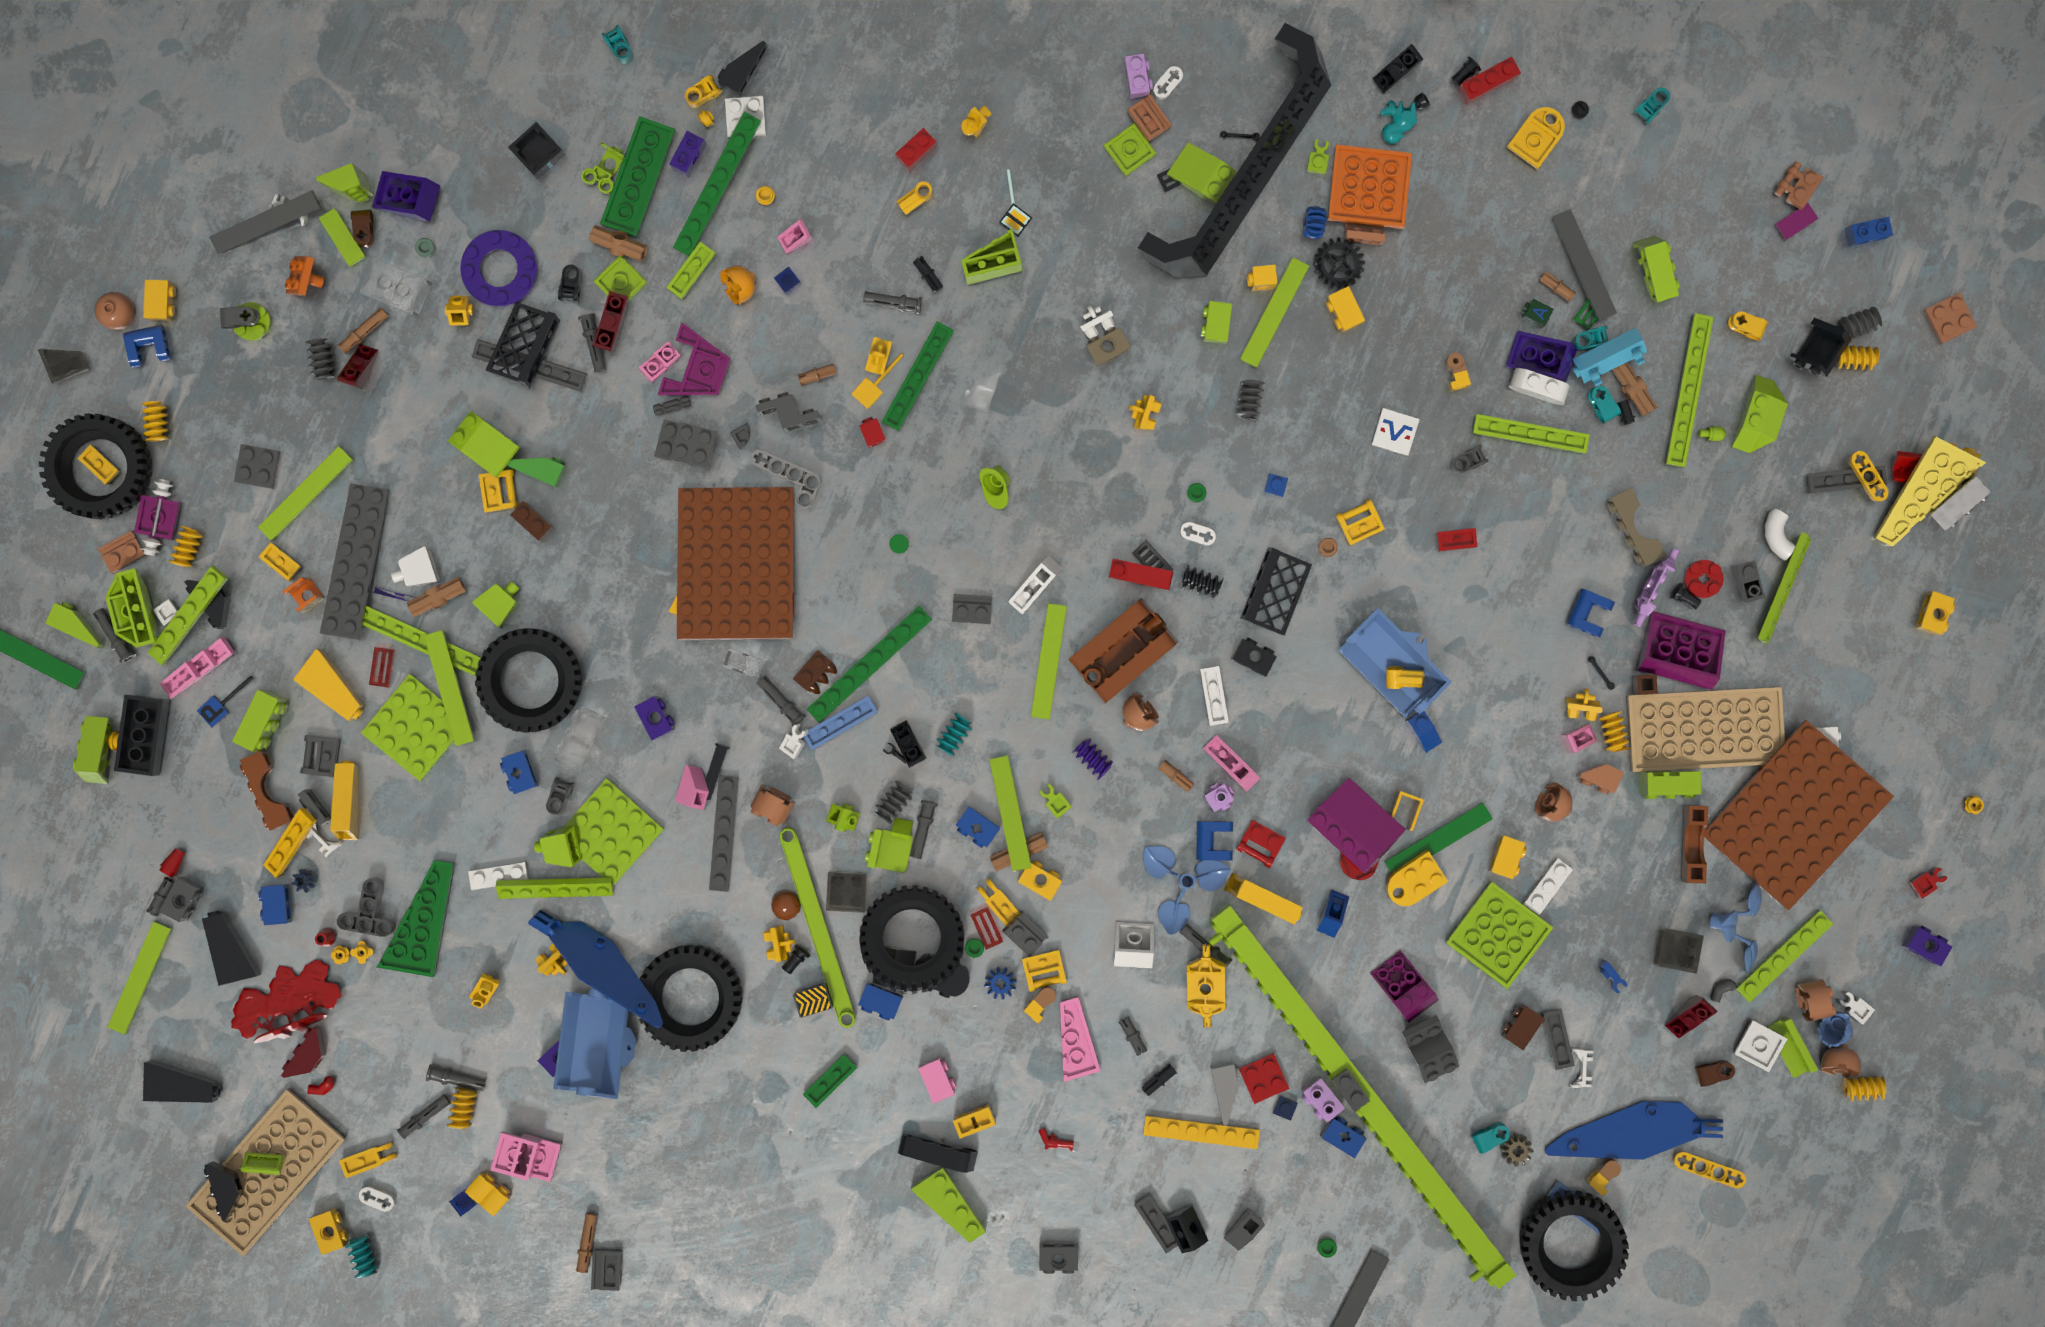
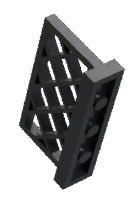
[486,302,560,389]
[1240,547,1312,636]

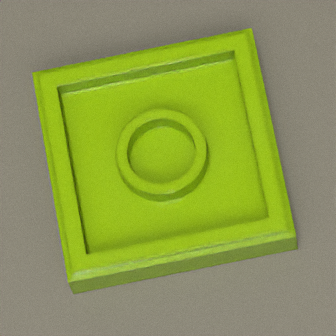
[1103,123,1157,177]
[593,256,648,302]

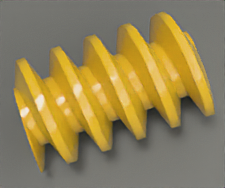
[1836,345,1880,371]
[142,401,168,442]
[168,525,203,567]
[1599,711,1631,752]
[1842,1076,1886,1102]
[446,1087,478,1129]

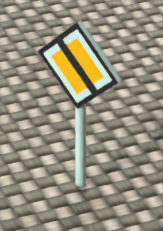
[999,169,1032,237]

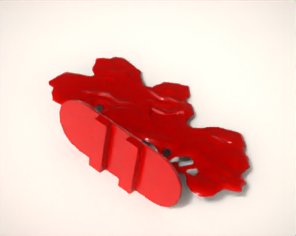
[231,960,341,1043]

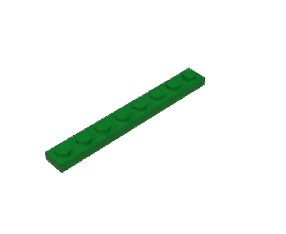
[673,111,762,256]
[806,606,932,723]

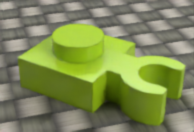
[1307,139,1329,175]
[1039,784,1072,819]

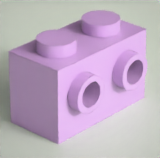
[1124,54,1153,99]
[1302,1076,1345,1123]

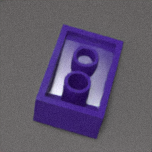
[372,171,440,222]
[1506,331,1577,383]

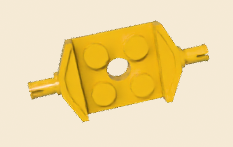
[1187,944,1227,1028]

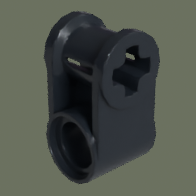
[558,264,582,303]

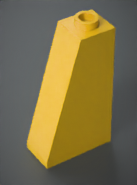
[293,649,364,721]
[330,761,359,840]
[1224,873,1303,925]

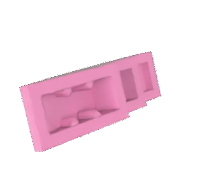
[160,637,235,699]

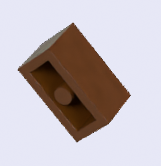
[510,501,555,542]
[1501,1004,1545,1051]

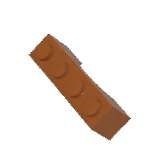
[240,751,294,831]
[1682,805,1708,884]

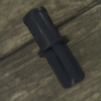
[913,256,943,292]
[1142,1063,1177,1096]

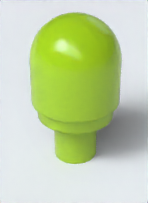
[1698,426,1726,441]

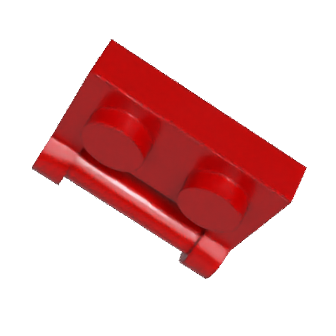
[1236,820,1286,868]

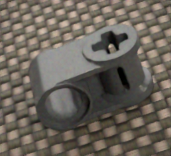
[220,307,260,329]
[1450,444,1489,474]
[546,777,575,815]

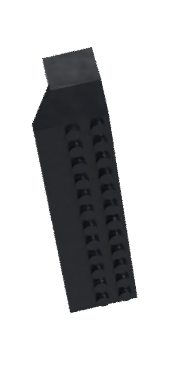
[1138,23,1331,277]

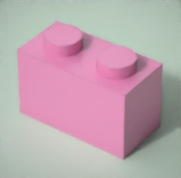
[918,1057,957,1104]

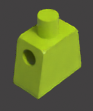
[472,581,520,628]
[534,826,582,867]

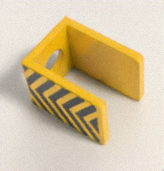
[1389,790,1424,831]

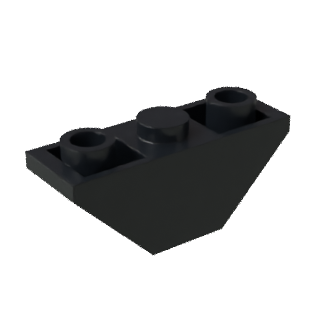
[1373,44,1424,93]
[184,580,230,629]
[890,720,927,768]
[204,1161,244,1221]

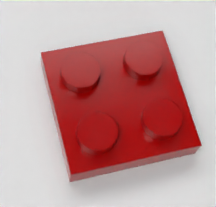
[1239,1053,1289,1104]

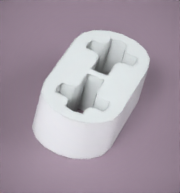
[1153,66,1183,100]
[1180,522,1216,546]
[359,1185,396,1212]

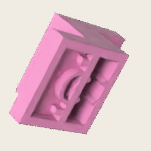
[491,1132,562,1182]

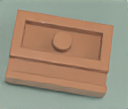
[1127,94,1172,142]
[98,531,147,574]

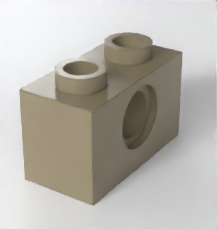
[1086,327,1131,368]

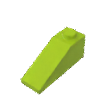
[45,601,105,648]

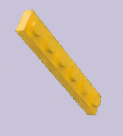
[1143,1115,1260,1149]

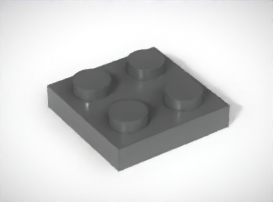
[234,444,280,489]

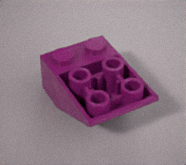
[1370,950,1439,1023]

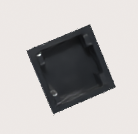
[508,122,566,180]

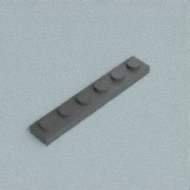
[709,775,739,892]

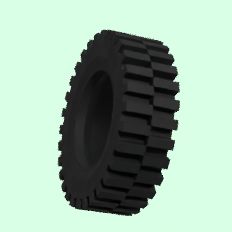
[39,413,152,519]
[475,628,582,733]
[859,885,964,994]
[639,945,743,1052]
[1519,1190,1629,1301]

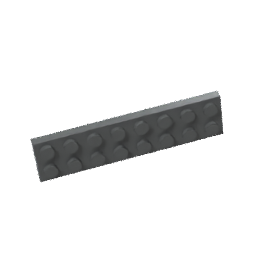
[320,483,390,640]

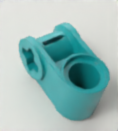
[602,24,633,64]
[1633,87,1670,125]
[1572,326,1609,351]
[1588,386,1621,424]
[1471,1122,1510,1154]

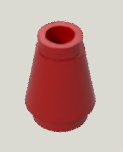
[159,848,185,878]
[315,928,336,947]

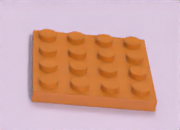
[1328,144,1412,229]

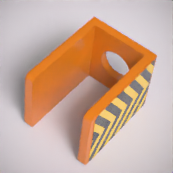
[283,577,325,613]

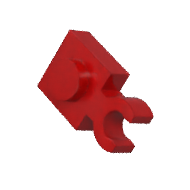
[1909,867,1947,899]

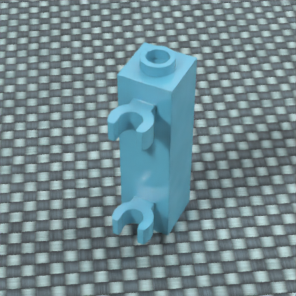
[1572,328,1648,386]

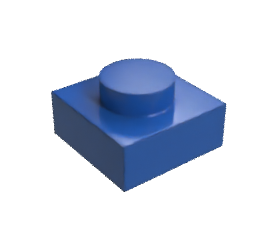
[1264,473,1288,497]

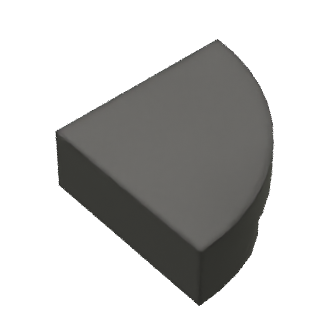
[730,423,750,449]

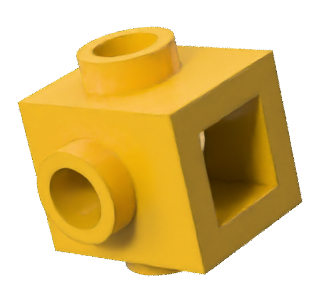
[445,295,474,326]

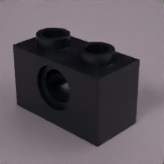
[1231,637,1277,677]
[1166,1206,1209,1253]

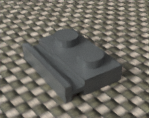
[952,594,992,624]
[298,789,331,825]
[1002,911,1049,957]
[591,1250,621,1291]

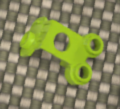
[581,142,625,194]

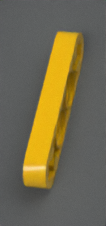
[1672,1150,1746,1188]

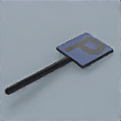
[197,676,253,728]

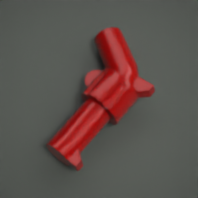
[1038,1128,1074,1151]

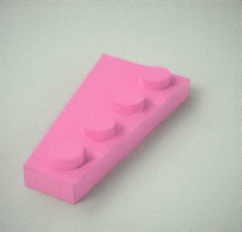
[1060,997,1101,1082]

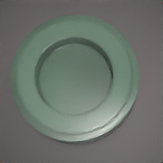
[415,238,436,258]

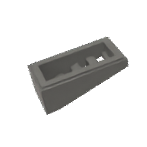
[1132,540,1173,571]

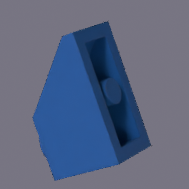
[1405,711,1442,753]
[1317,890,1349,938]

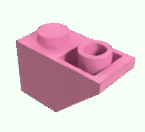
[675,765,709,810]

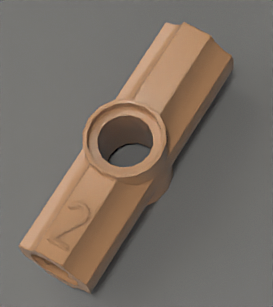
[589,225,648,262]
[1612,362,1657,416]
[407,577,466,617]
[990,832,1048,872]

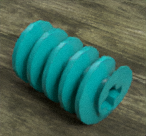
[936,712,972,756]
[345,1234,378,1278]

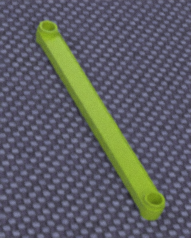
[779,827,856,1028]

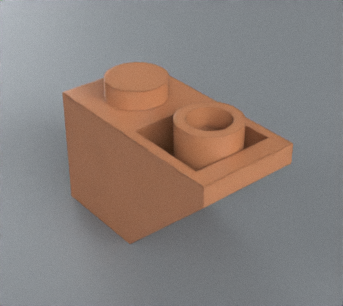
[1576,764,1624,795]

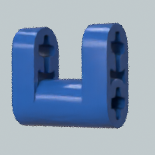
[123,324,171,368]
[1567,589,1615,638]
[1196,821,1233,861]

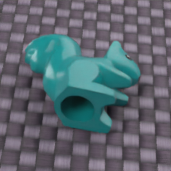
[1380,100,1417,144]

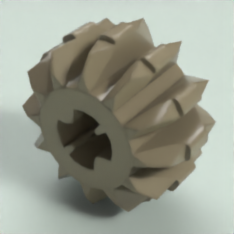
[1500,1133,1534,1167]

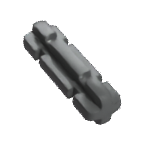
[653,396,691,415]

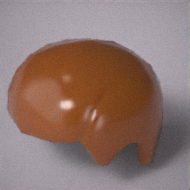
[771,889,801,921]

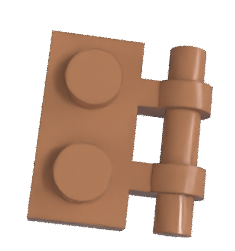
[1775,161,1824,210]

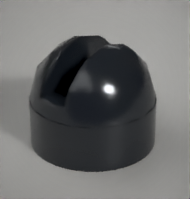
[1414,92,1430,109]

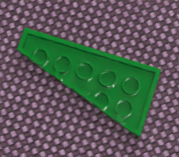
[376,860,454,977]

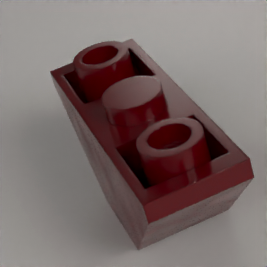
[593,291,628,352]
[337,344,378,389]
[1665,995,1717,1038]
[281,1025,326,1078]

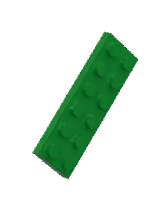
[600,116,676,238]

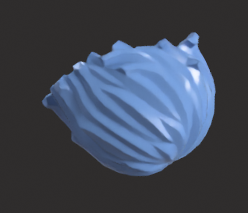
[1817,1011,1853,1048]

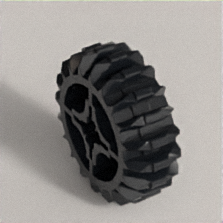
[1313,237,1365,290]

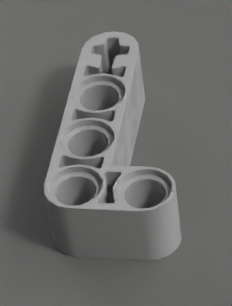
[750,449,822,509]

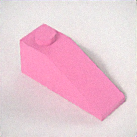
[1203,735,1260,792]

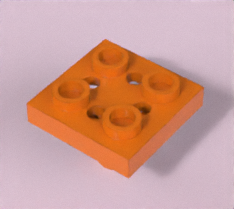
[285,256,324,296]

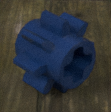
[291,869,317,893]

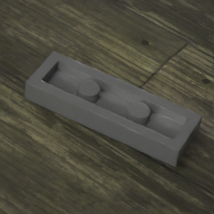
[1541,1009,1575,1070]
[1134,1194,1178,1253]

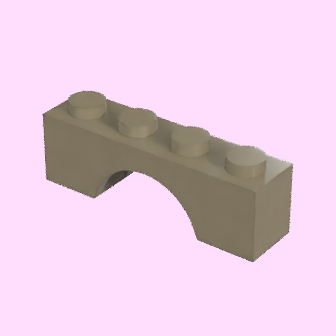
[1607,487,1667,567]

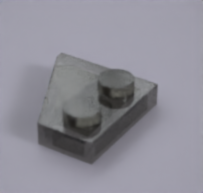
[38,348,90,384]

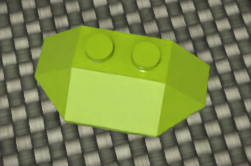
[1731,375,1788,453]
[105,568,157,648]

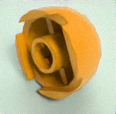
[720,265,756,305]

